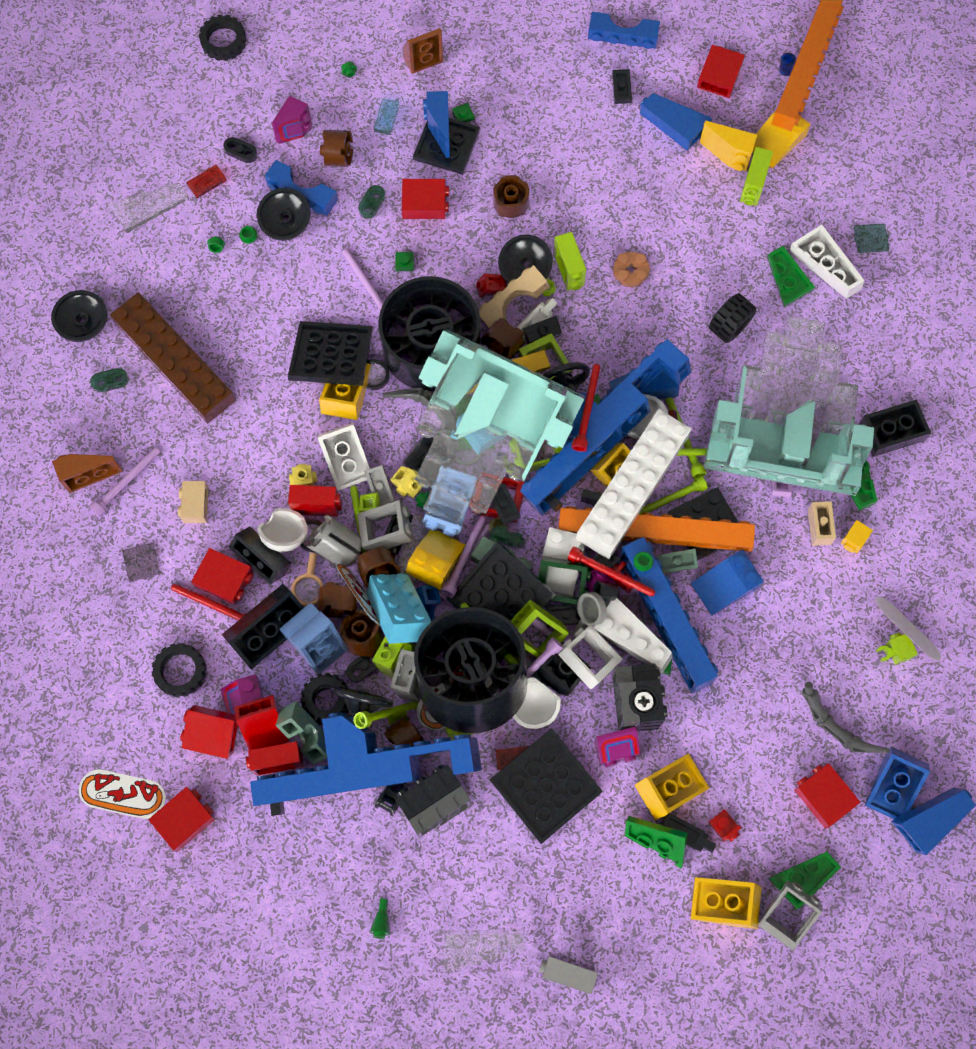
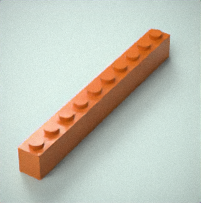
[771,0,844,131]
[558,506,755,552]

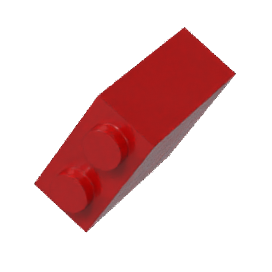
[697,45,745,98]
[402,179,449,219]
[288,485,343,517]
[191,548,254,605]
[234,695,289,750]
[180,705,238,759]
[794,763,861,829]
[148,787,215,852]

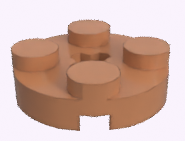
[613,252,650,287]

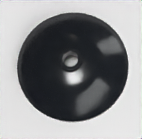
[257,188,311,241]
[498,234,553,283]
[51,290,107,342]

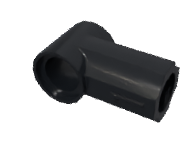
[586,581,619,620]

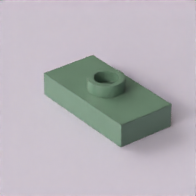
[657,549,699,574]

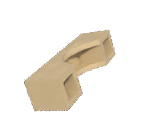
[479,265,550,328]

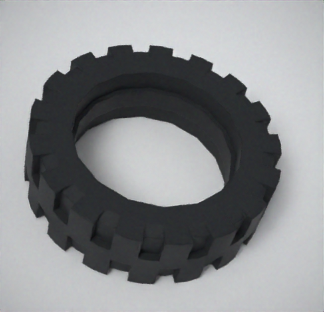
[199,15,247,61]
[152,643,207,697]

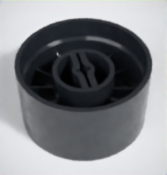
[378,276,481,391]
[414,607,528,733]

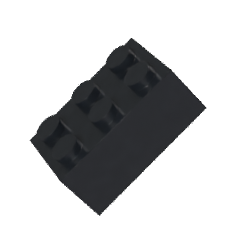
[859,399,931,457]

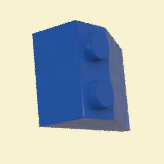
[423,91,450,158]
[691,549,764,616]
[865,747,930,819]

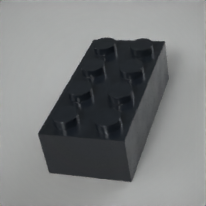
[221,584,304,670]

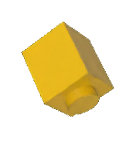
[841,520,873,553]

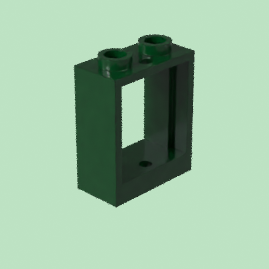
[538,556,592,604]

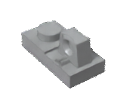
[364,465,395,506]

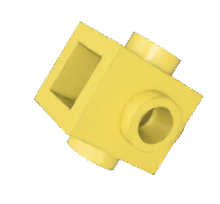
[289,464,317,486]
[390,466,425,498]

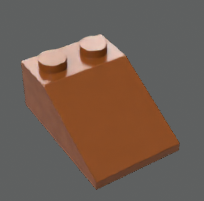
[403,28,443,74]
[52,454,123,493]

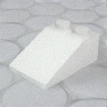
[318,423,370,491]
[537,527,585,596]

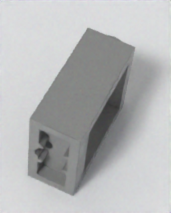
[358,500,413,552]
[390,649,421,703]
[758,880,823,950]
[539,956,598,994]

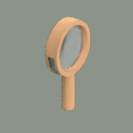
[291,553,324,607]

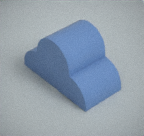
[280,603,348,674]

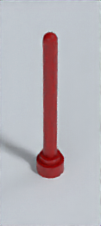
[571,364,600,452]
[567,546,655,596]
[171,584,246,620]

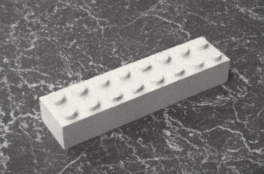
[576,409,692,560]

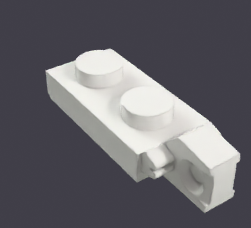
[517,298,557,343]

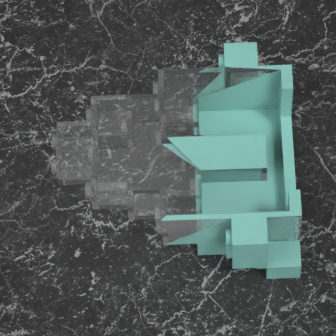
[704,316,874,496]
[415,328,585,525]

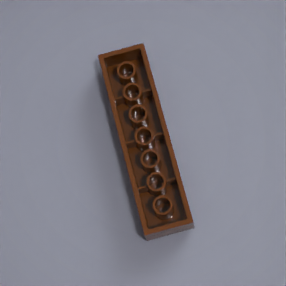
[110,292,236,424]

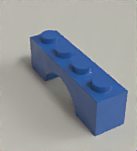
[588,12,660,49]
[265,160,338,216]

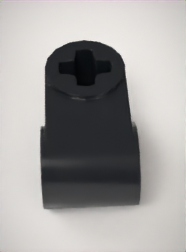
[375,782,407,817]

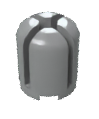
[306,515,362,567]

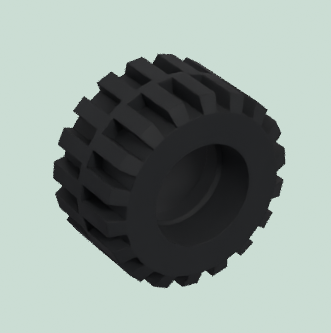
[709,293,757,343]
[300,673,348,726]

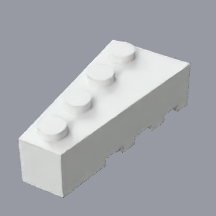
[790,225,865,299]
[594,598,672,674]

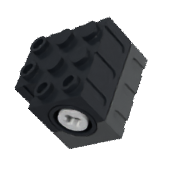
[612,664,668,732]
[395,765,471,838]

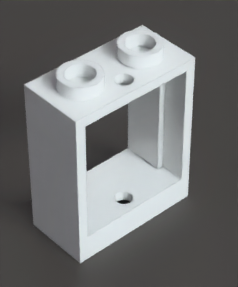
[558,626,623,689]

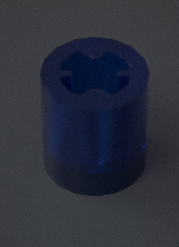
[779,53,796,76]

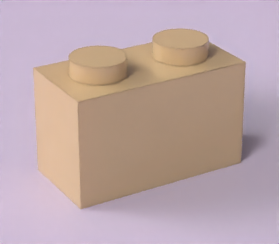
[178,481,209,523]
[808,501,836,546]

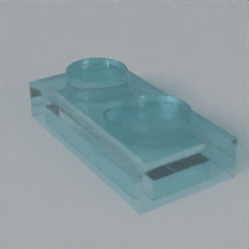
[373,98,400,135]

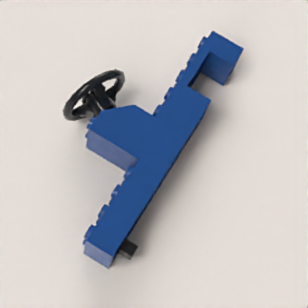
[520,339,692,516]
[250,686,482,816]

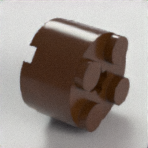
[320,130,353,167]
[493,175,529,218]
[481,318,524,360]
[357,546,401,589]
[317,582,357,618]
[340,610,384,657]
[384,715,425,747]

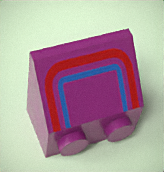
[272,96,312,144]
[220,674,264,714]
[594,727,640,768]

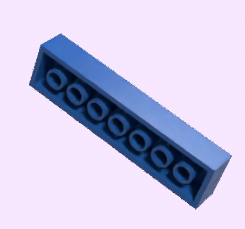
[620,537,718,694]

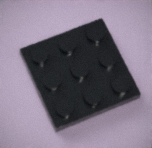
[413,118,480,175]
[667,487,738,561]

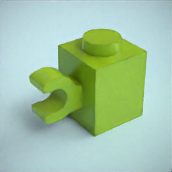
[876,632,918,665]

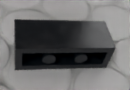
[229,526,291,584]

